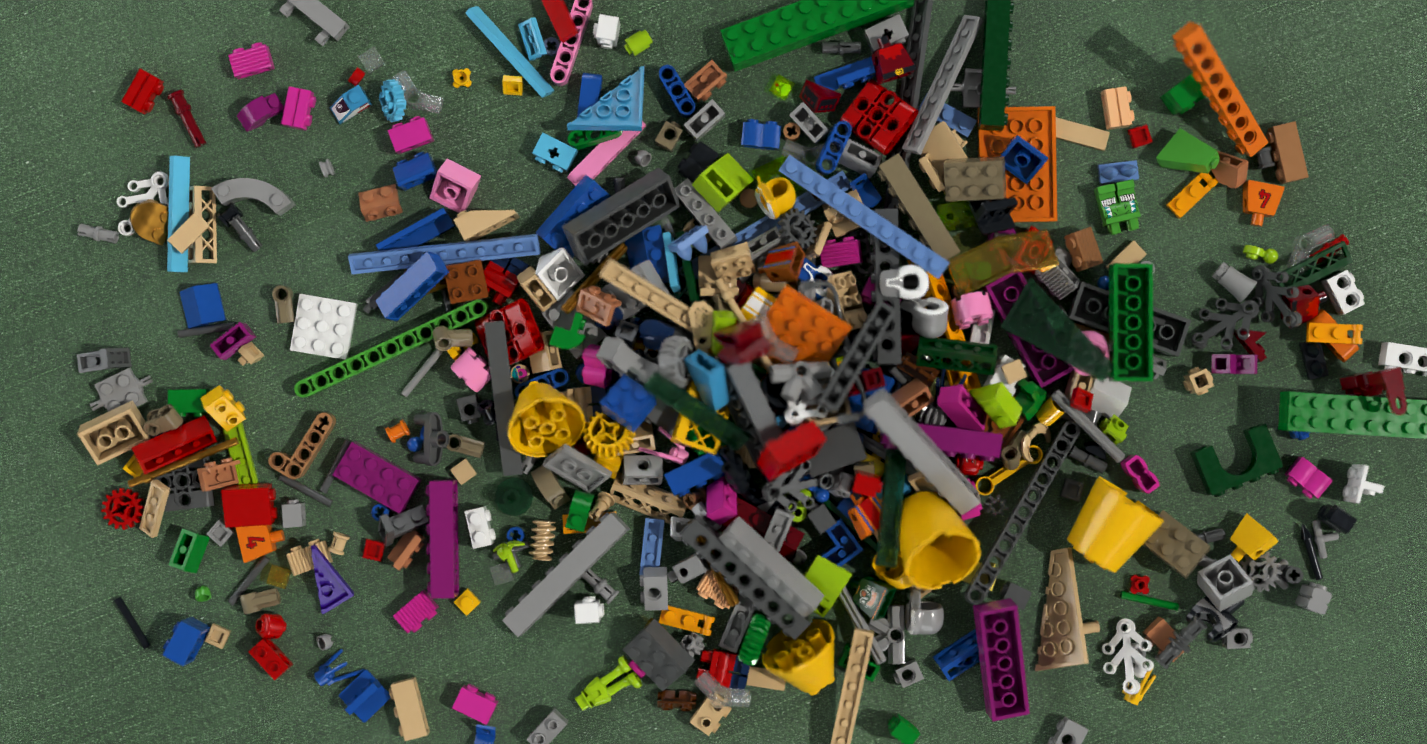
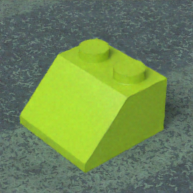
[969,382,1022,429]

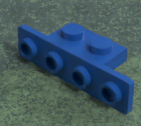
[814,56,876,91]

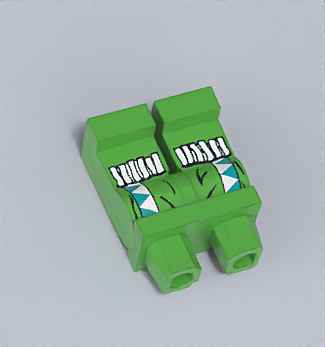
[1094,179,1141,236]

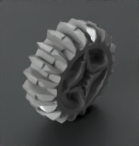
[657,336,694,388]

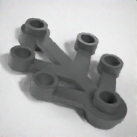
[1251,265,1302,327]
[1191,298,1259,350]
[762,460,834,513]

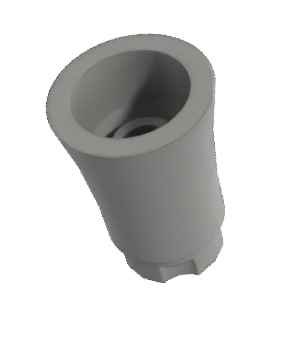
[1212,262,1257,303]

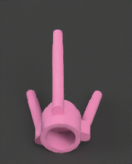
[638,427,689,465]

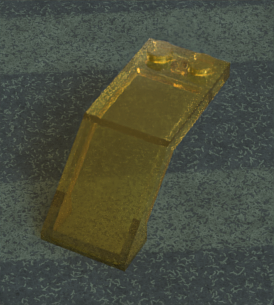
[948,229,1059,296]

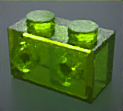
[935,200,976,232]

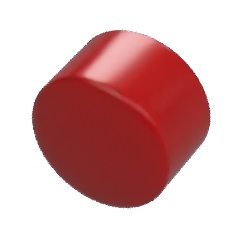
[347,67,365,86]

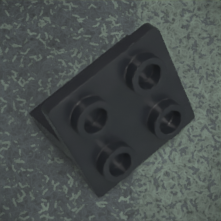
[968,197,1018,235]

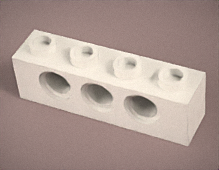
[1378,342,1427,377]

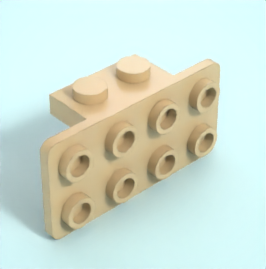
[919,121,968,204]

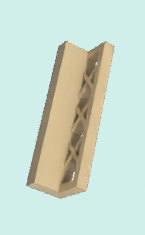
[188,186,217,264]
[609,471,687,525]

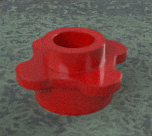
[1130,575,1150,594]

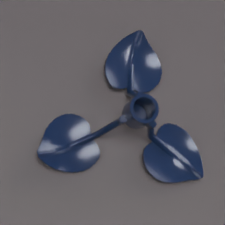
[592,307,675,383]

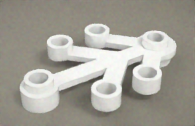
[117,172,169,236]
[784,367,835,425]
[1102,618,1154,695]

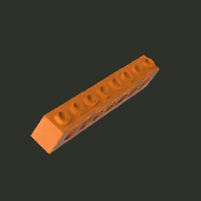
[1172,21,1269,157]

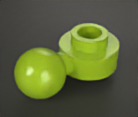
[1243,245,1278,264]
[788,488,812,522]

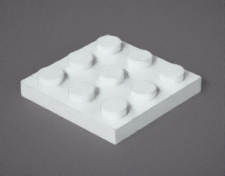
[290,294,357,360]

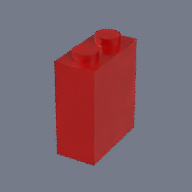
[221,483,278,528]

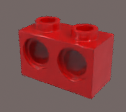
[249,638,294,681]

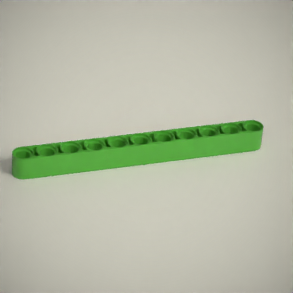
[294,300,489,398]

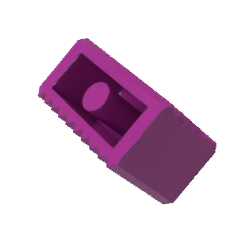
[210,322,256,360]

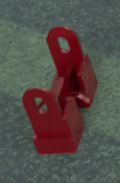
[1339,367,1407,415]

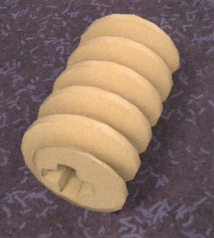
[529,520,556,561]

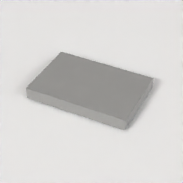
[542,444,612,493]

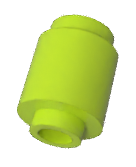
[623,30,653,56]

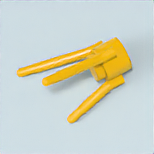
[1122,669,1156,705]

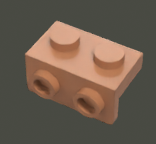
[684,60,727,103]
[358,184,403,222]
[197,457,240,492]
[387,530,425,570]

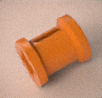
[385,419,411,443]

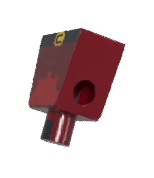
[872,36,916,85]
[1280,285,1327,329]

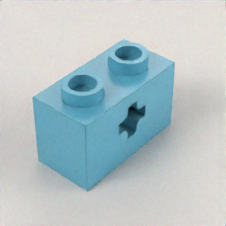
[532,132,578,173]

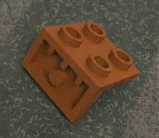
[445,259,489,304]

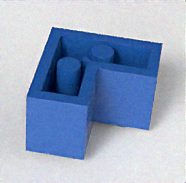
[820,518,863,567]

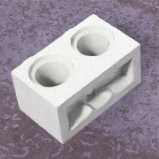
[1321,270,1365,315]

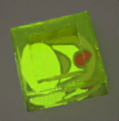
[769,74,795,101]

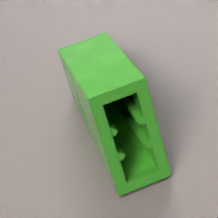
[1156,128,1220,173]

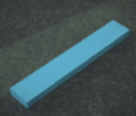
[465,6,554,98]
[167,156,190,272]

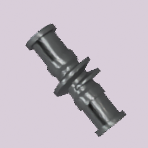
[1154,615,1207,669]

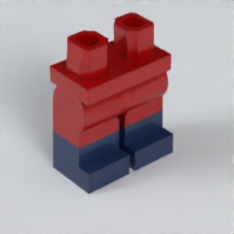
[484,257,530,306]
[696,648,750,695]

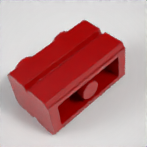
[121,68,164,115]

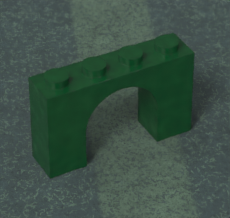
[1190,424,1284,497]

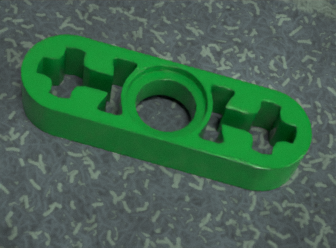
[568,130,623,150]

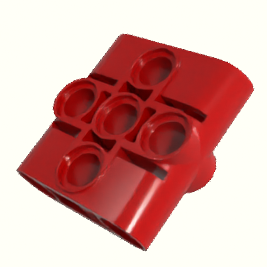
[840,79,918,155]
[475,298,544,365]

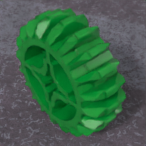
[738,613,771,666]

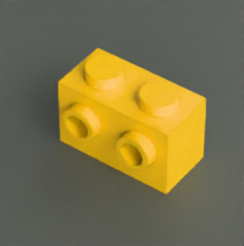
[201,385,246,432]

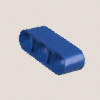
[659,65,695,118]
[577,73,602,118]
[815,121,852,175]
[515,368,570,398]

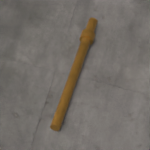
[127,437,239,488]

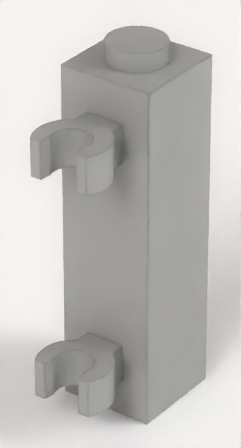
[279,0,350,46]

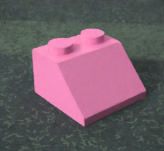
[429,159,481,213]

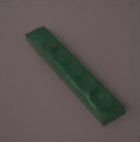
[643,371,750,452]
[876,449,906,568]

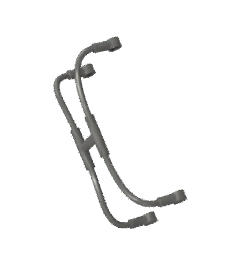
[773,280,867,432]

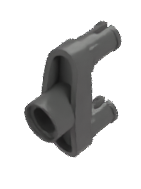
[413,412,450,466]

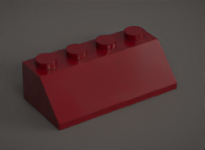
[719,496,805,562]

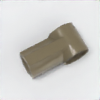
[272,286,295,324]
[432,326,473,351]
[1001,430,1027,470]
[446,434,485,458]
[239,588,281,615]

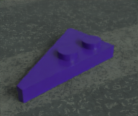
[311,544,354,614]

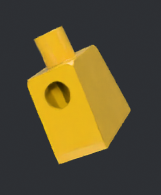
[1230,514,1279,562]

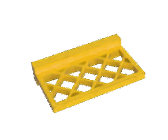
[670,379,730,455]

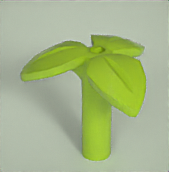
[493,540,525,573]

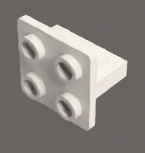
[1342,464,1384,504]

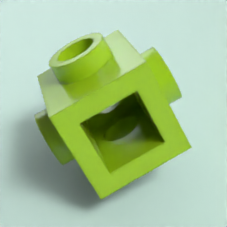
[1099,414,1129,445]

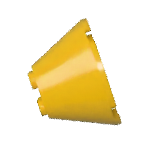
[507,381,585,457]
[762,619,835,695]

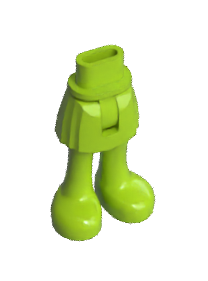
[575,655,642,711]

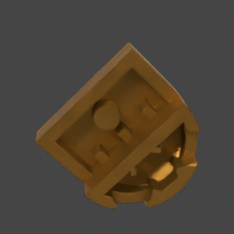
[130,199,169,246]

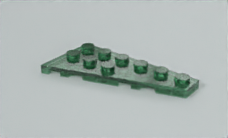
[1001,278,1113,382]

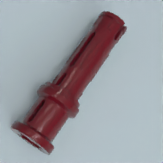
[167,90,207,148]

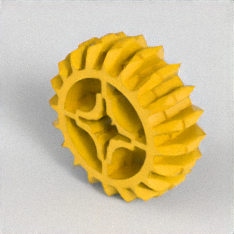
[583,411,636,459]

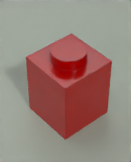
[852,470,883,498]

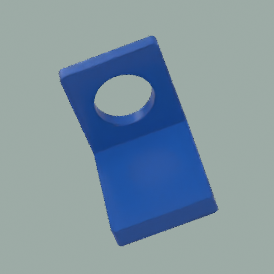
[849,173,883,209]
[474,724,496,744]

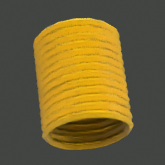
[1036,398,1065,426]

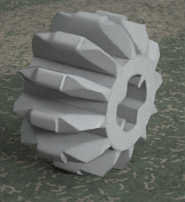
[915,401,948,426]

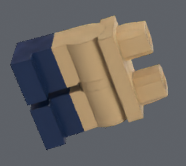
[561,386,607,422]

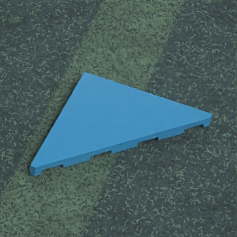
[567,66,645,131]

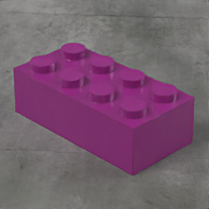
[333,441,422,514]

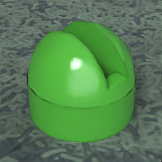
[195,585,211,602]

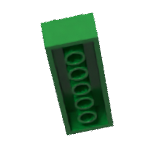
[1109,264,1153,382]

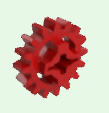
[101,488,145,530]

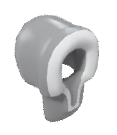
[880,265,930,300]
[900,297,949,339]
[905,585,944,635]

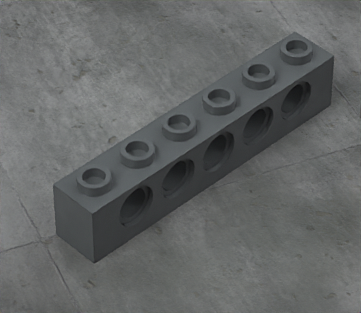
[817,301,897,413]

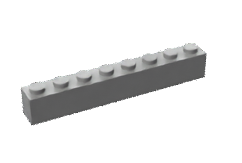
[864,388,981,515]
[502,512,630,637]

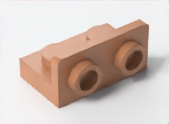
[575,286,622,326]

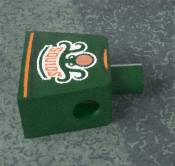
[849,575,897,621]

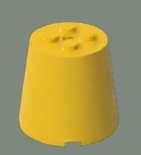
[1067,476,1164,573]
[892,491,981,589]

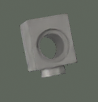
[282,499,306,528]
[1222,626,1253,649]
[892,659,924,688]

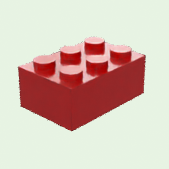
[756,420,827,481]

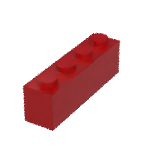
[131,415,217,475]

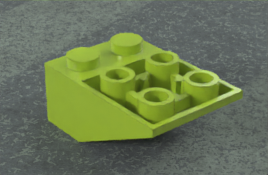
[692,153,754,213]
[803,555,852,618]

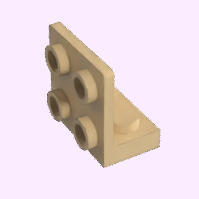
[698,255,739,296]

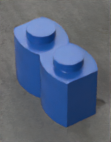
[740,119,781,151]

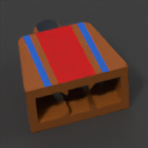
[757,241,806,282]

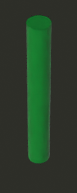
[1120,591,1179,611]

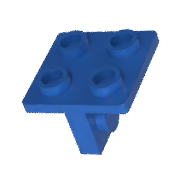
[339,669,391,723]

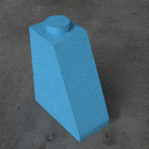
[684,350,730,411]

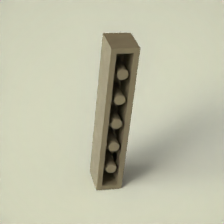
[877,153,961,260]

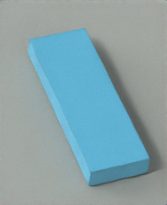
[663,232,681,293]

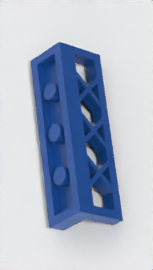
[376,208,455,251]
[933,629,980,681]

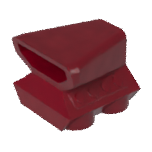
[713,320,771,365]

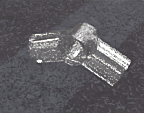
[391,70,444,115]
[781,139,837,168]
[1286,223,1335,273]
[751,314,799,364]
[694,671,751,709]

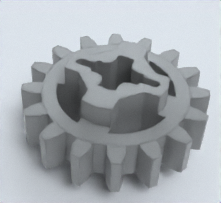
[1240,552,1283,593]

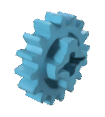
[379,79,406,122]

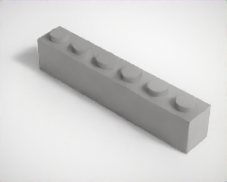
[718,516,825,618]

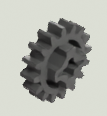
[778,208,817,250]

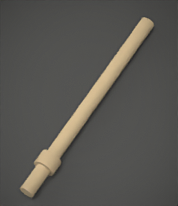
[715,278,772,374]

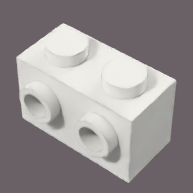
[593,14,620,49]
[464,506,496,549]
[574,596,605,624]

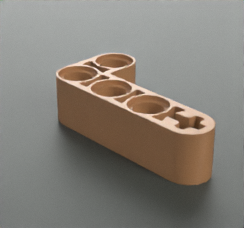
[268,413,336,479]

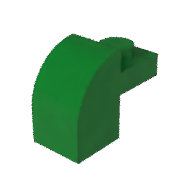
[549,312,586,350]
[1015,378,1047,421]
[565,489,595,532]

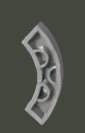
[211,178,296,216]
[596,336,670,398]

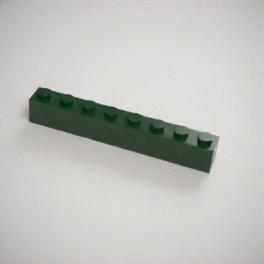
[978,0,1014,131]

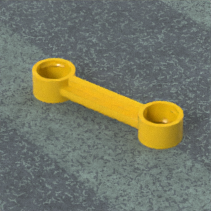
[974,445,1043,496]

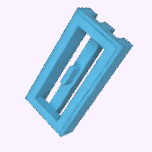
[518,18,547,61]

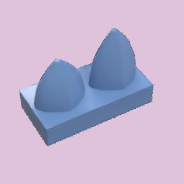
[1097,160,1139,185]
[667,225,709,261]

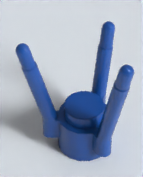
[314,649,365,686]

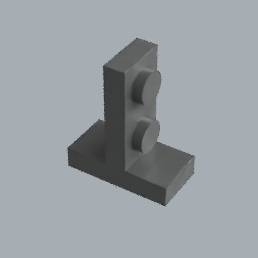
[77,348,132,373]
[378,505,430,547]

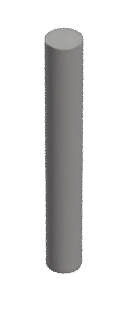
[401,348,443,397]

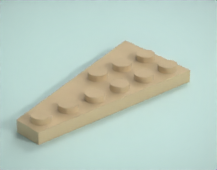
[1035,548,1089,671]

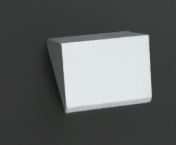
[535,247,585,302]
[1089,371,1132,419]

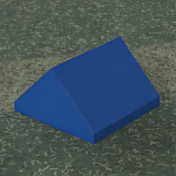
[1000,135,1049,184]
[179,283,226,329]

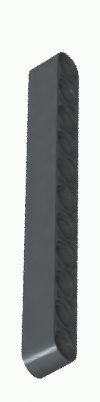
[964,420,1080,604]

